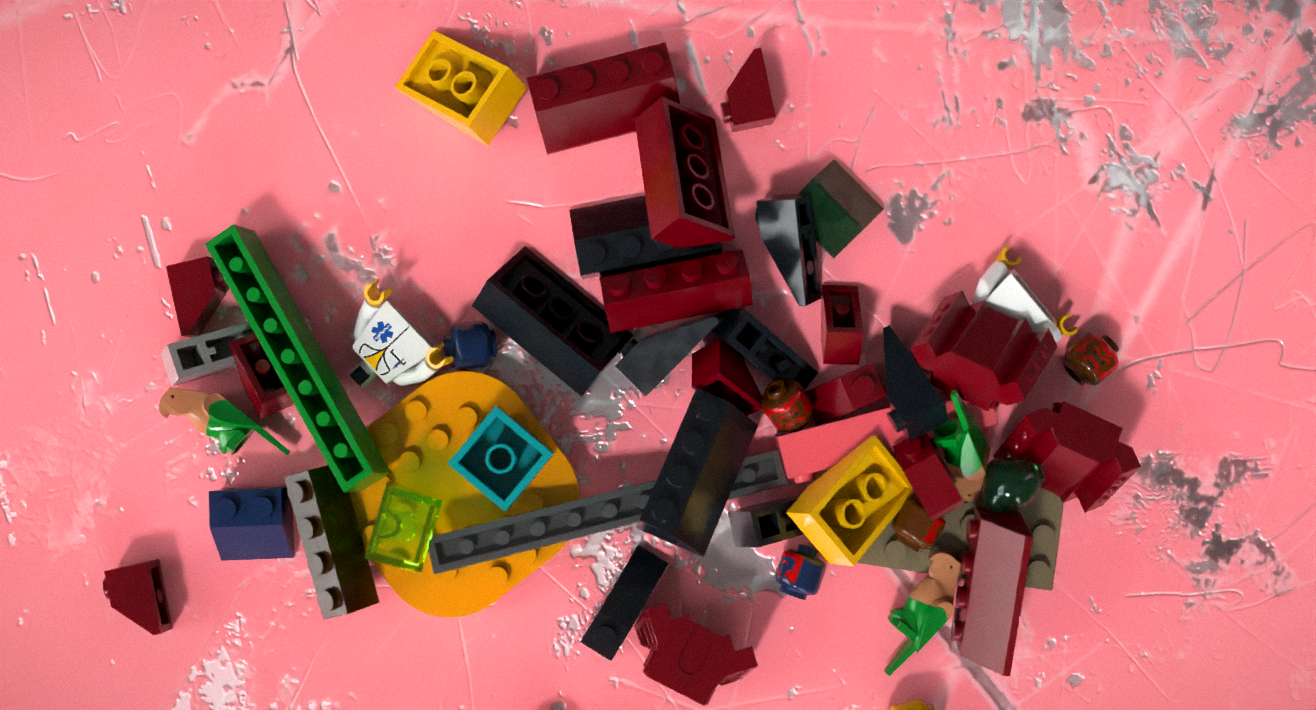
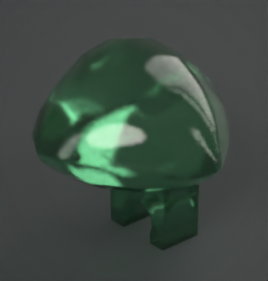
[983,458,1045,513]

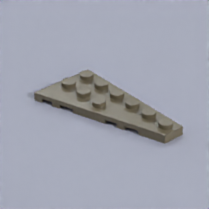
[857,488,1064,591]

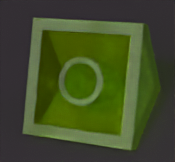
[364,481,442,573]

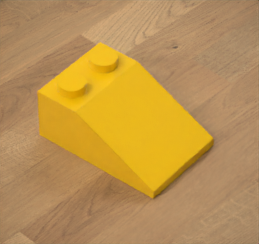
[394,30,527,146]
[786,436,915,566]

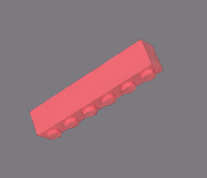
[774,392,998,483]

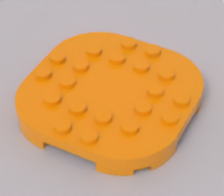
[349,371,581,618]

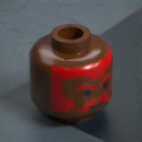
[1064,333,1119,386]
[761,379,814,432]
[891,498,946,552]

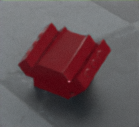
[910,290,1058,411]
[993,401,1141,513]
[634,603,758,706]

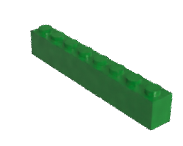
[205,224,391,492]

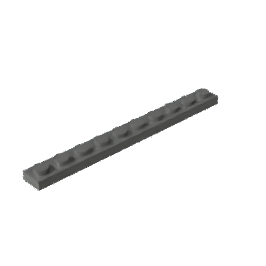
[426,450,788,575]

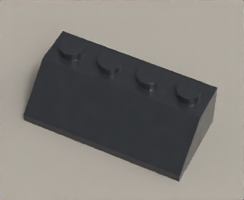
[569,195,723,280]
[472,246,634,397]
[636,388,758,557]

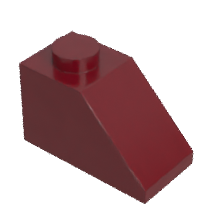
[720,48,776,133]
[166,256,227,338]
[821,285,864,365]
[229,333,293,419]
[692,339,762,416]
[806,363,887,425]
[892,433,965,521]
[103,559,173,635]

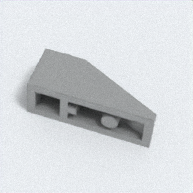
[160,322,254,387]

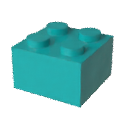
[448,406,556,511]

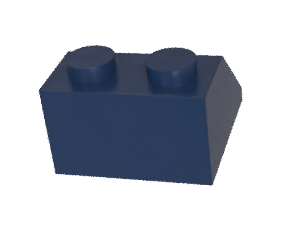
[208,486,294,561]

